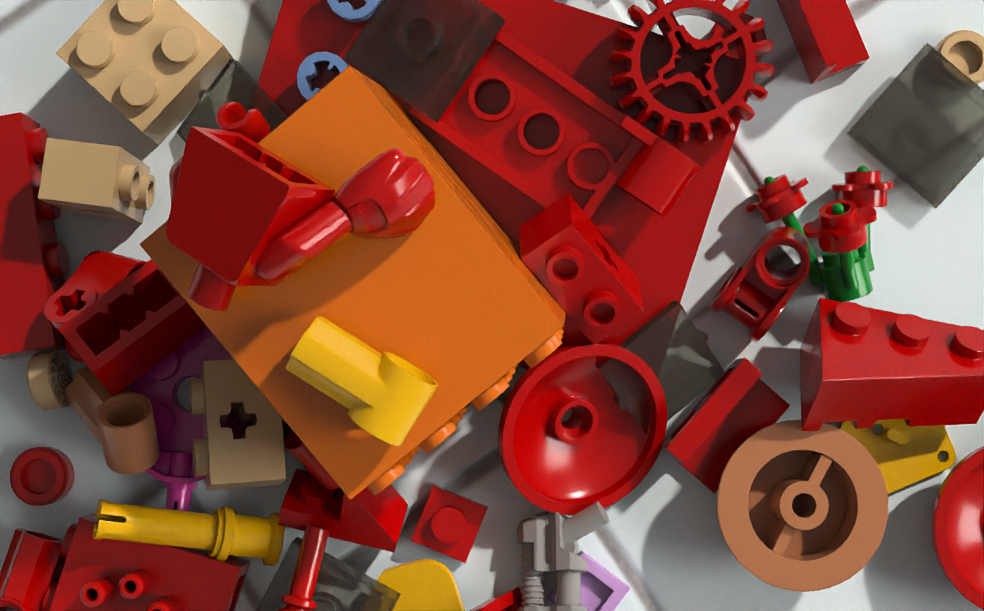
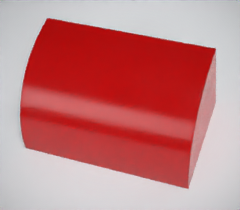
[58,259,207,396]

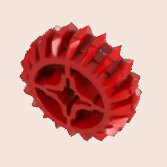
[608,0,774,146]

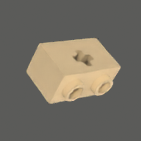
[38,138,156,224]
[189,359,286,491]

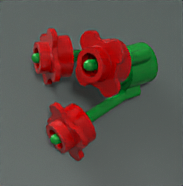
[745,166,893,302]

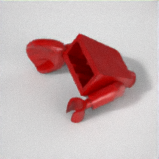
[165,102,435,311]

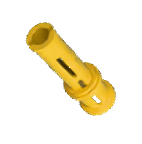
[93,499,285,566]

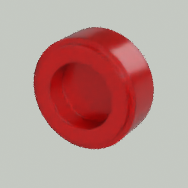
[10,447,74,506]

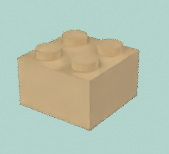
[56,0,236,145]

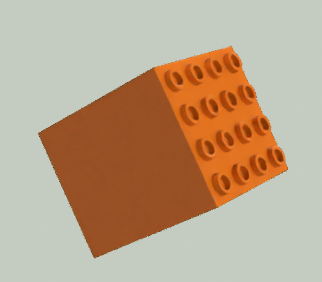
[139,65,566,500]

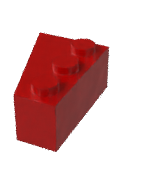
[800,298,984,431]

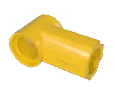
[285,316,438,446]

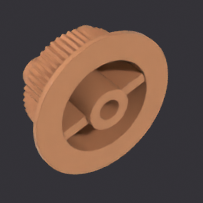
[716,419,888,592]

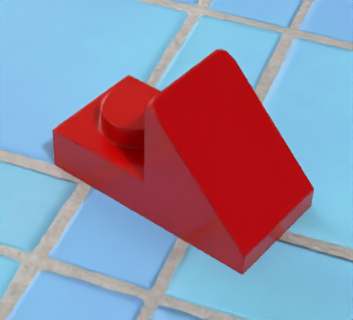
[278,469,408,553]

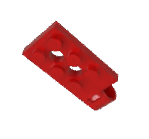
[408,12,701,219]

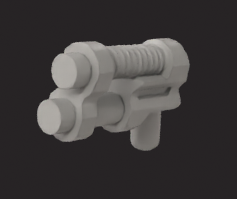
[517,501,609,611]

